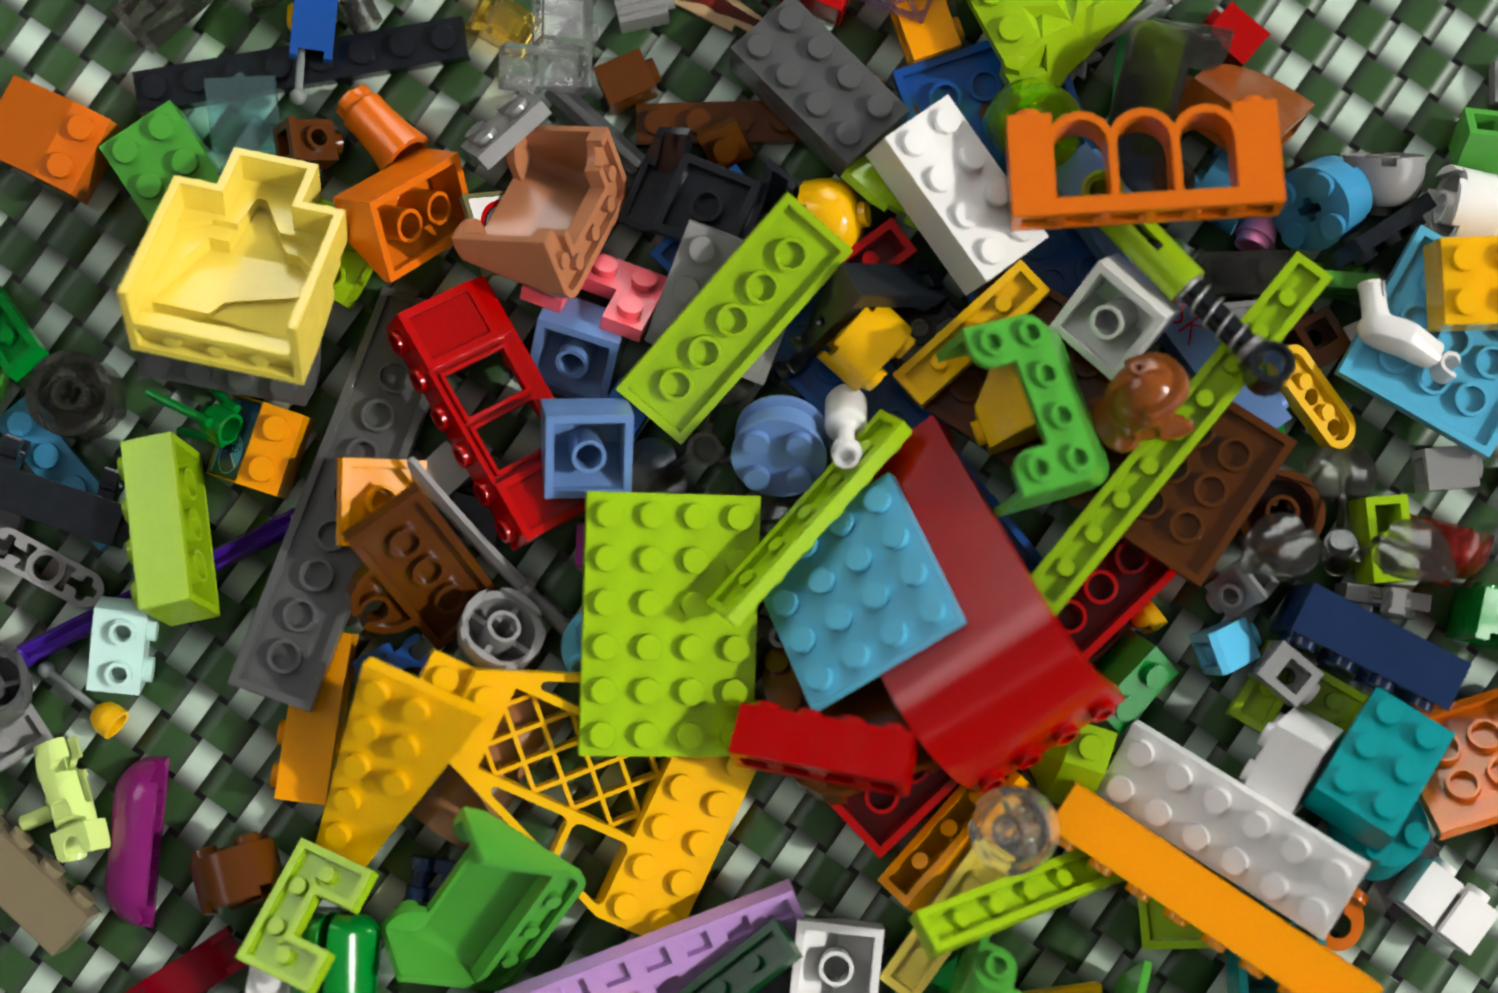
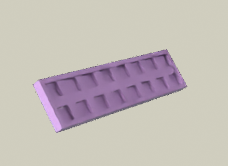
[495,879,805,993]

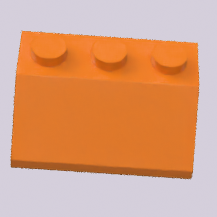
[333,147,469,283]

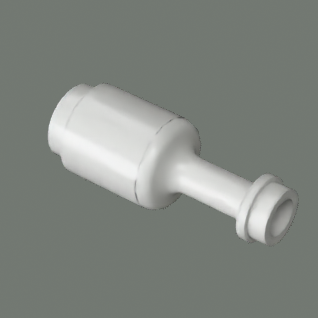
[824,384,868,469]

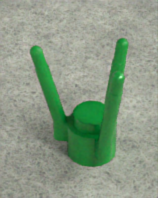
[144,388,243,448]

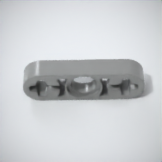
[0,527,106,608]

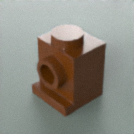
[272,117,344,170]
[1286,305,1351,369]

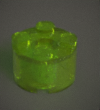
[986,77,1081,168]

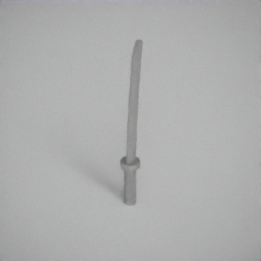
[407,457,570,636]

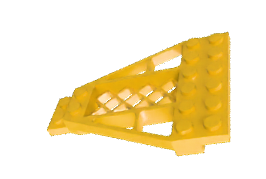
[418,648,757,936]

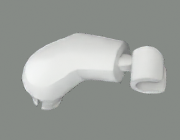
[1356,279,1461,384]

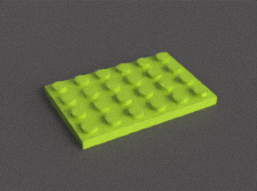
[577,491,761,757]

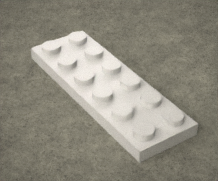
[1096,720,1371,941]

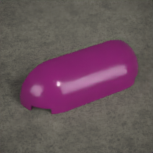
[105,756,170,928]

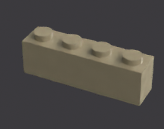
[0,807,102,956]

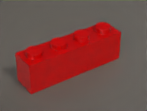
[728,700,919,797]

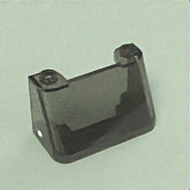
[1100,18,1234,192]

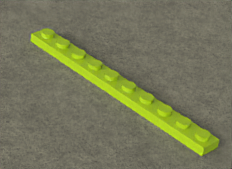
[1031,251,1333,616]

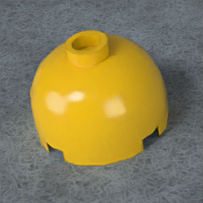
[798,178,872,247]

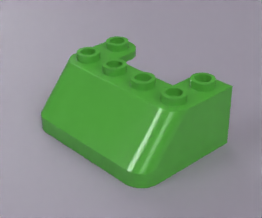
[936,314,1110,517]

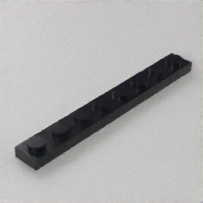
[132,16,471,117]

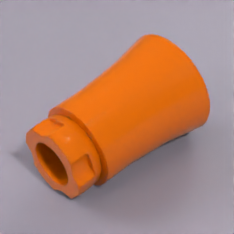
[336,84,429,171]

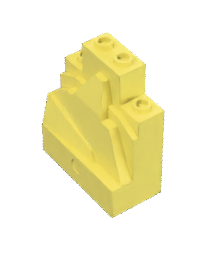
[117,147,348,385]

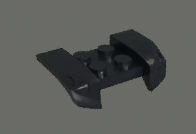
[617,127,799,243]

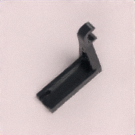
[773,263,951,380]

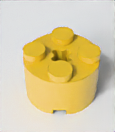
[817,307,916,392]

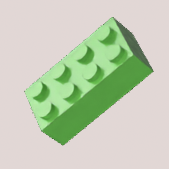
[98,100,223,224]

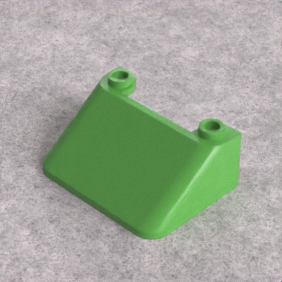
[380,807,586,991]

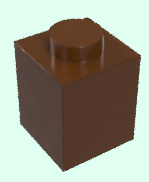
[593,48,661,117]

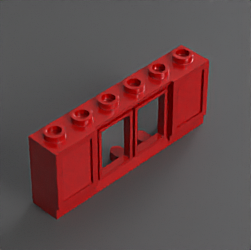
[386,275,585,551]

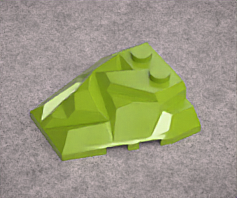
[957,0,1144,110]

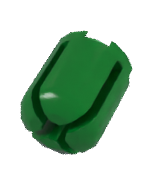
[289,910,382,993]

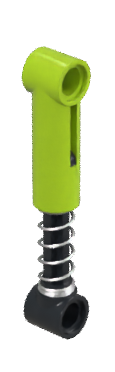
[1080,169,1295,397]

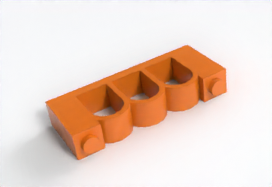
[1004,95,1286,231]

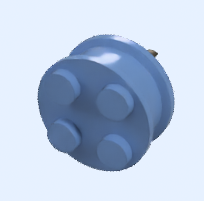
[731,393,829,497]

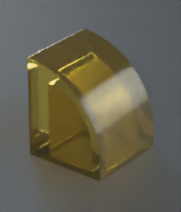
[465,0,541,57]

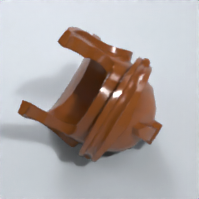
[1093,352,1194,453]

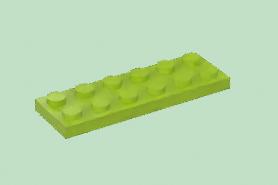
[616,191,853,445]

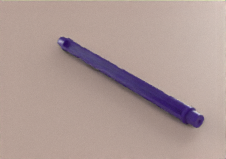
[12,507,295,667]

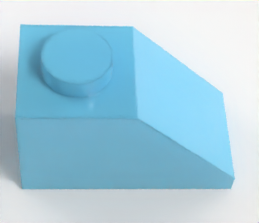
[1188,617,1262,676]

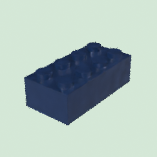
[1269,583,1472,714]

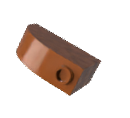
[1171,64,1315,151]

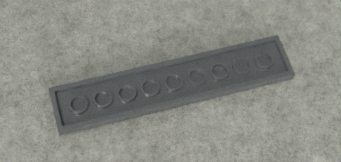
[227,285,430,713]

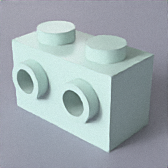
[86,596,160,696]

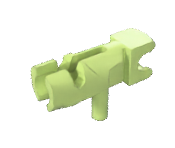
[19,736,112,863]

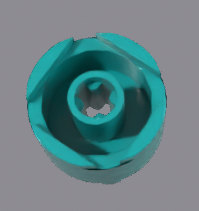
[1327,801,1430,881]

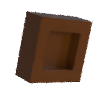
[697,115,754,168]

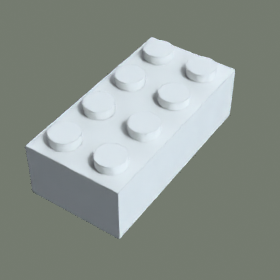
[866,95,1049,296]

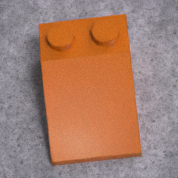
[0,75,123,205]

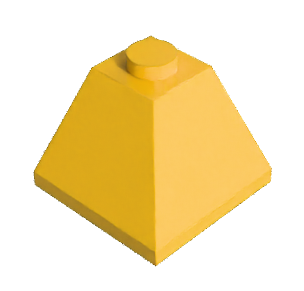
[970,364,1039,456]

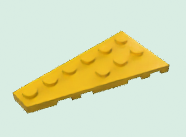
[315,657,490,867]

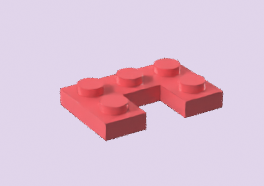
[520,252,667,343]

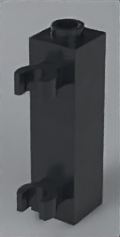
[0,433,131,549]

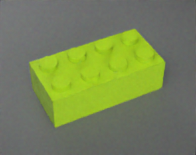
[117,431,221,626]

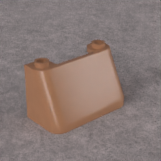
[451,125,628,299]

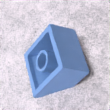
[530,298,627,398]
[540,398,634,499]

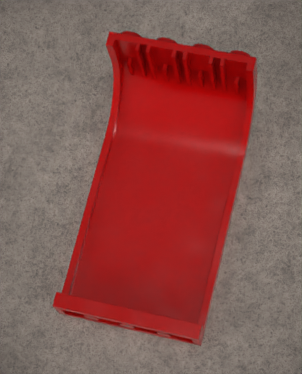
[862,415,1125,793]

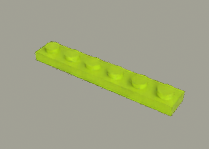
[706,409,913,628]
[908,849,1125,959]

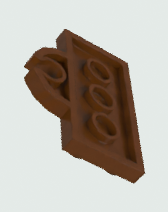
[342,482,500,650]

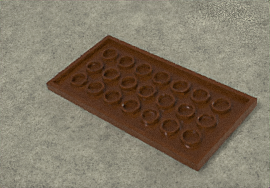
[907,264,1297,589]

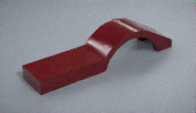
[123,925,248,993]

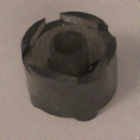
[25,350,127,441]

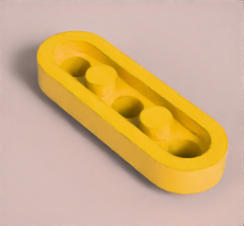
[1267,344,1356,449]

